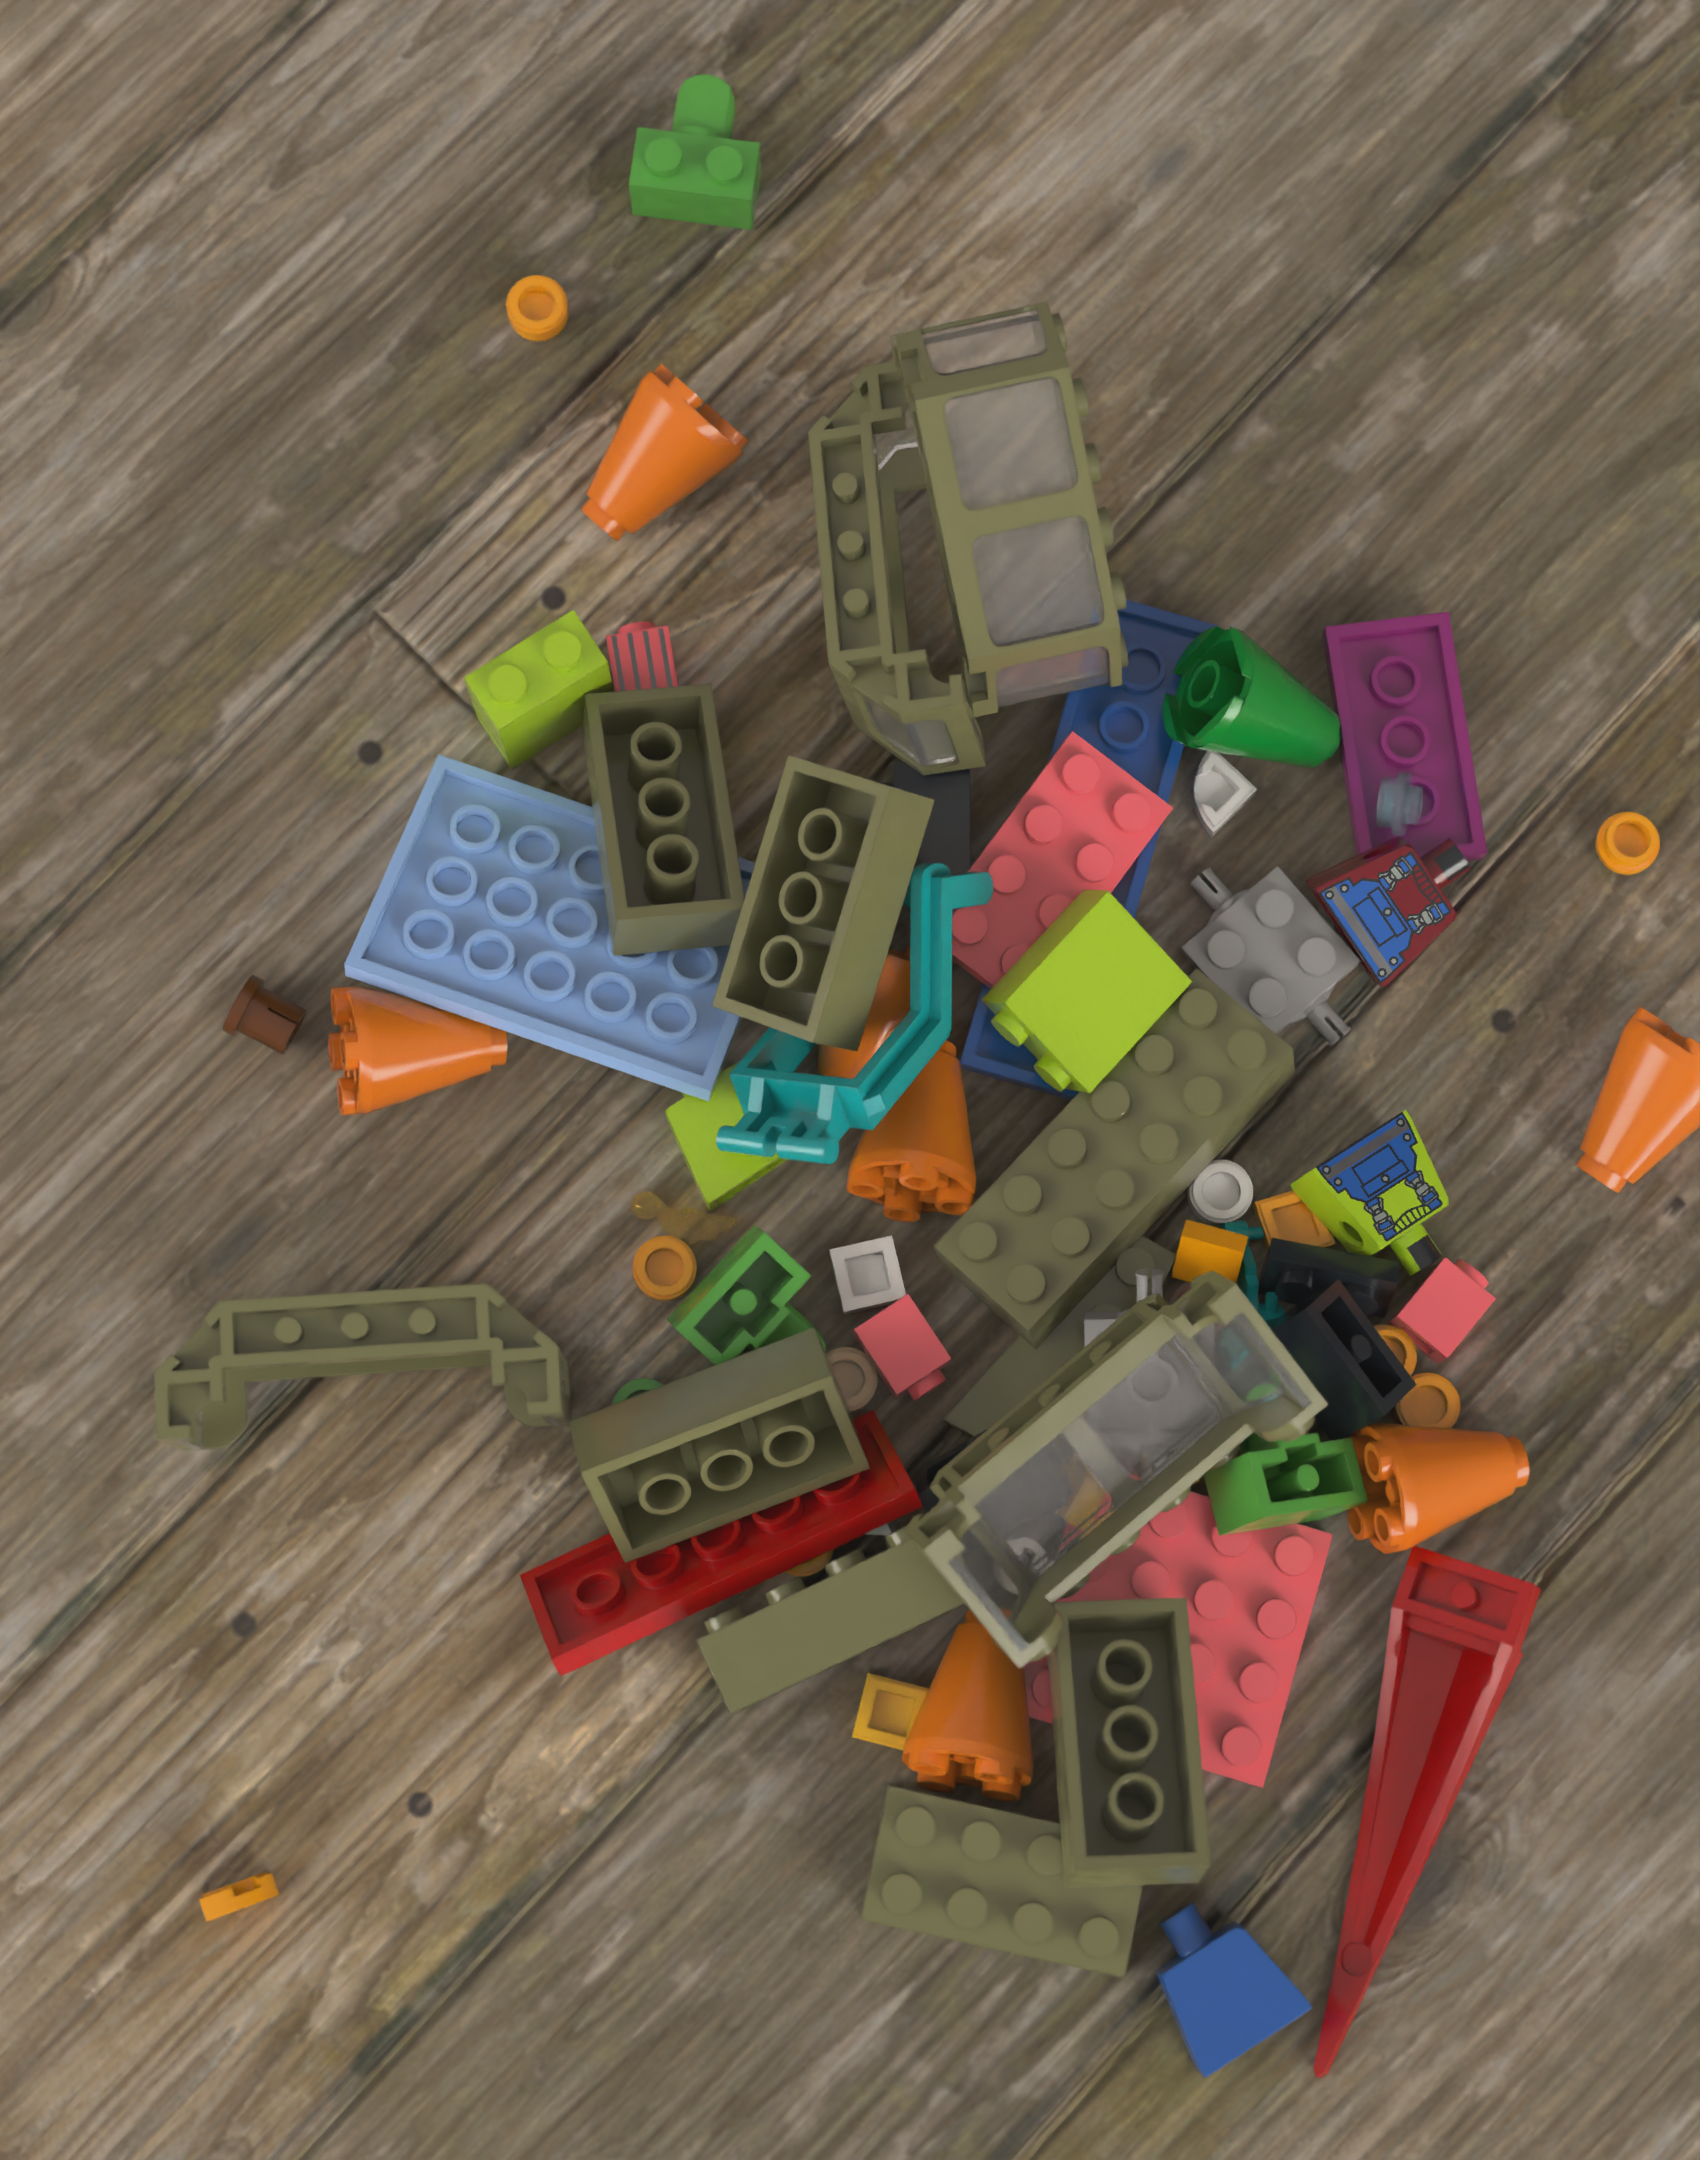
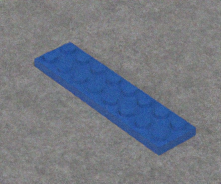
[960,600,1218,1100]

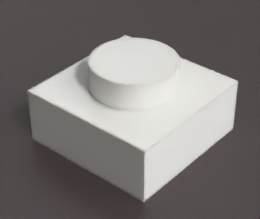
[829,1235,906,1315]

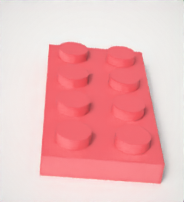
[952,731,1173,989]

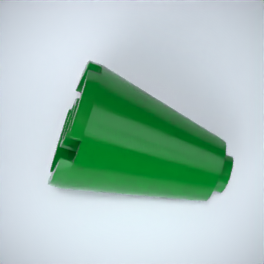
[1162,626,1341,768]

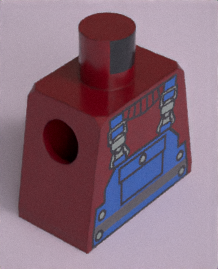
[1305,837,1471,988]

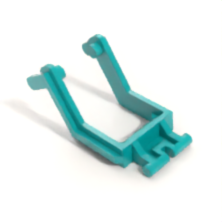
[716,863,993,1164]

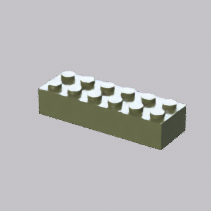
[933,968,1295,1349]

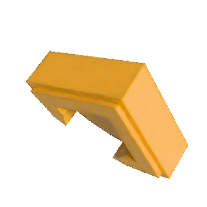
[199,1871,279,1922]

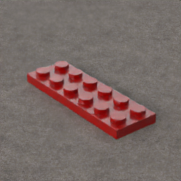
[520,1410,923,1677]

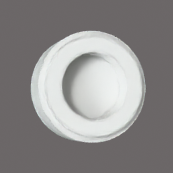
[1187,1160,1253,1226]

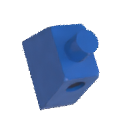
[1156,1902,1312,2078]

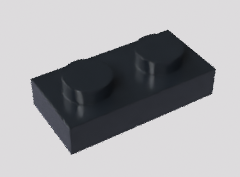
[1258,1238,1400,1318]

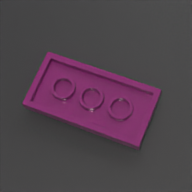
[1322,612,1487,861]

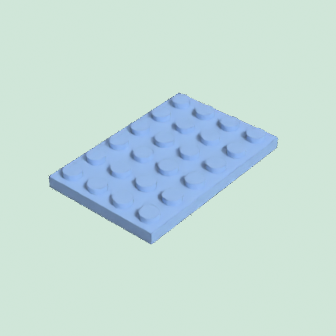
[344,754,755,1102]

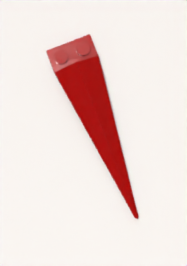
[1313,1546,1541,2078]

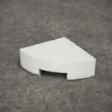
[1192,751,1257,837]

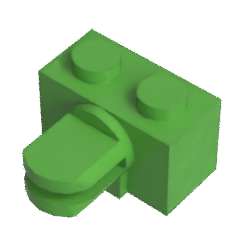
[629,74,761,230]
[667,1225,826,1365]
[1204,1379,1368,1536]

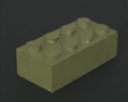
[582,684,745,956]
[712,755,935,1051]
[569,1327,870,1563]
[697,1526,970,1715]
[1047,1598,1211,1888]
[860,1785,1143,1978]

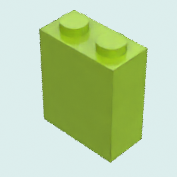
[464,610,614,769]
[981,889,1192,1093]

